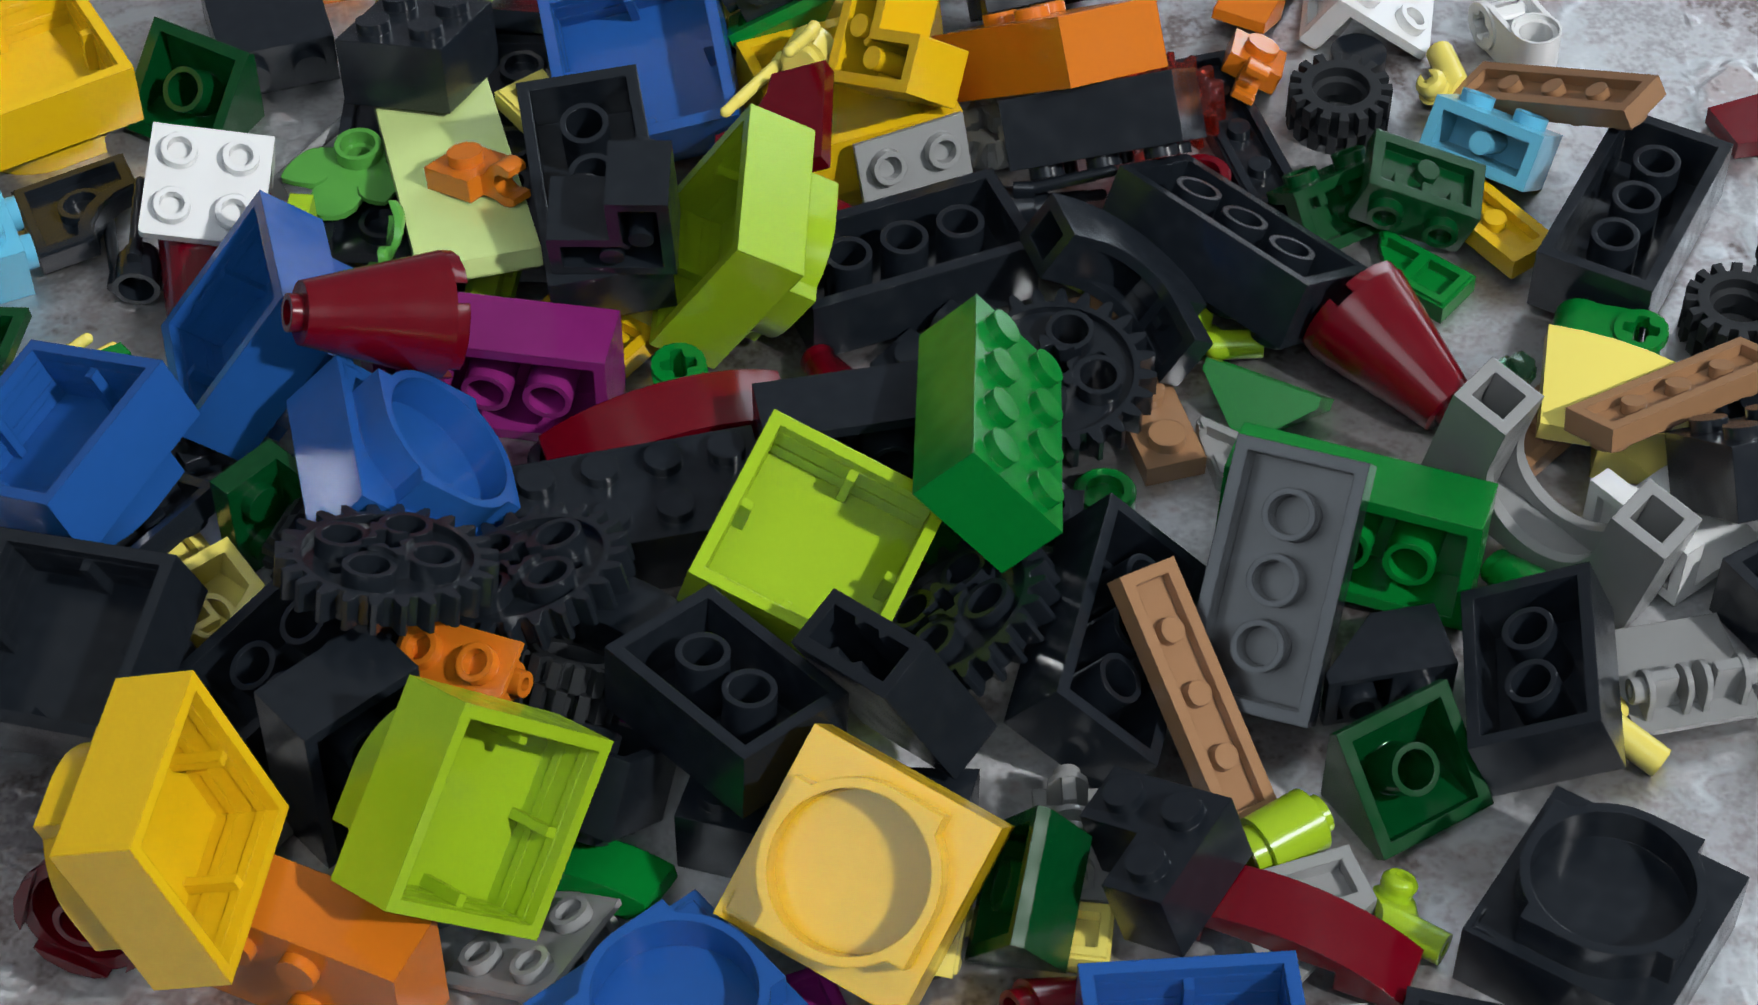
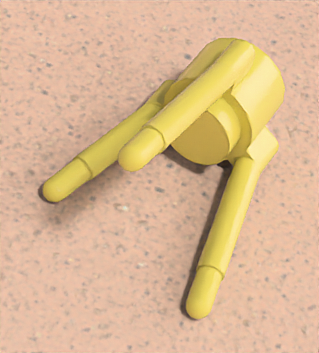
[720,20,834,118]

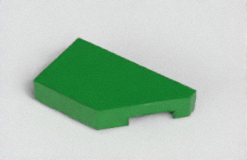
[1377,230,1476,324]

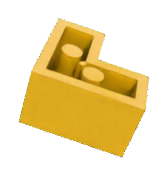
[828,0,969,109]

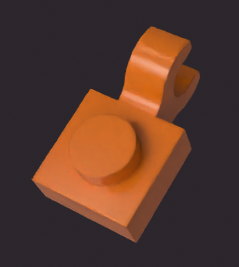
[1221,28,1287,106]
[424,141,531,207]

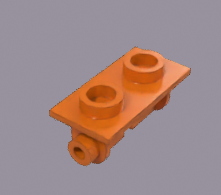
[396,621,533,701]

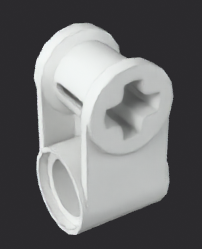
[1468,0,1562,67]

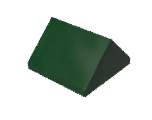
[124,16,265,138]
[1321,679,1494,861]
[964,805,1092,973]

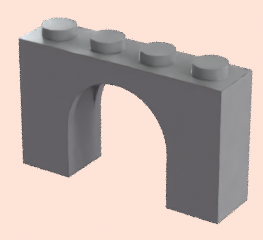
[1421,356,1703,629]

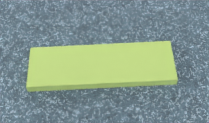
[373,78,544,280]

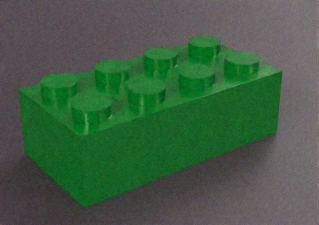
[912,294,1064,573]
[1216,421,1498,631]

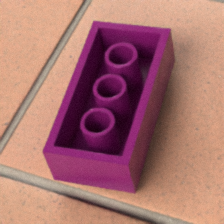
[360,292,627,442]

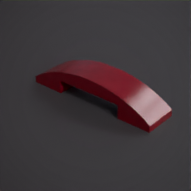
[538,369,781,460]
[1196,865,1424,1005]

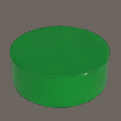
[1073,468,1137,510]

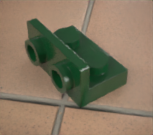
[1348,128,1486,252]
[1266,145,1381,249]
[209,439,302,573]

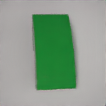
[556,840,678,919]

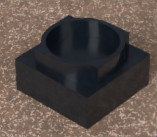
[0,527,208,759]
[1452,785,1750,1005]

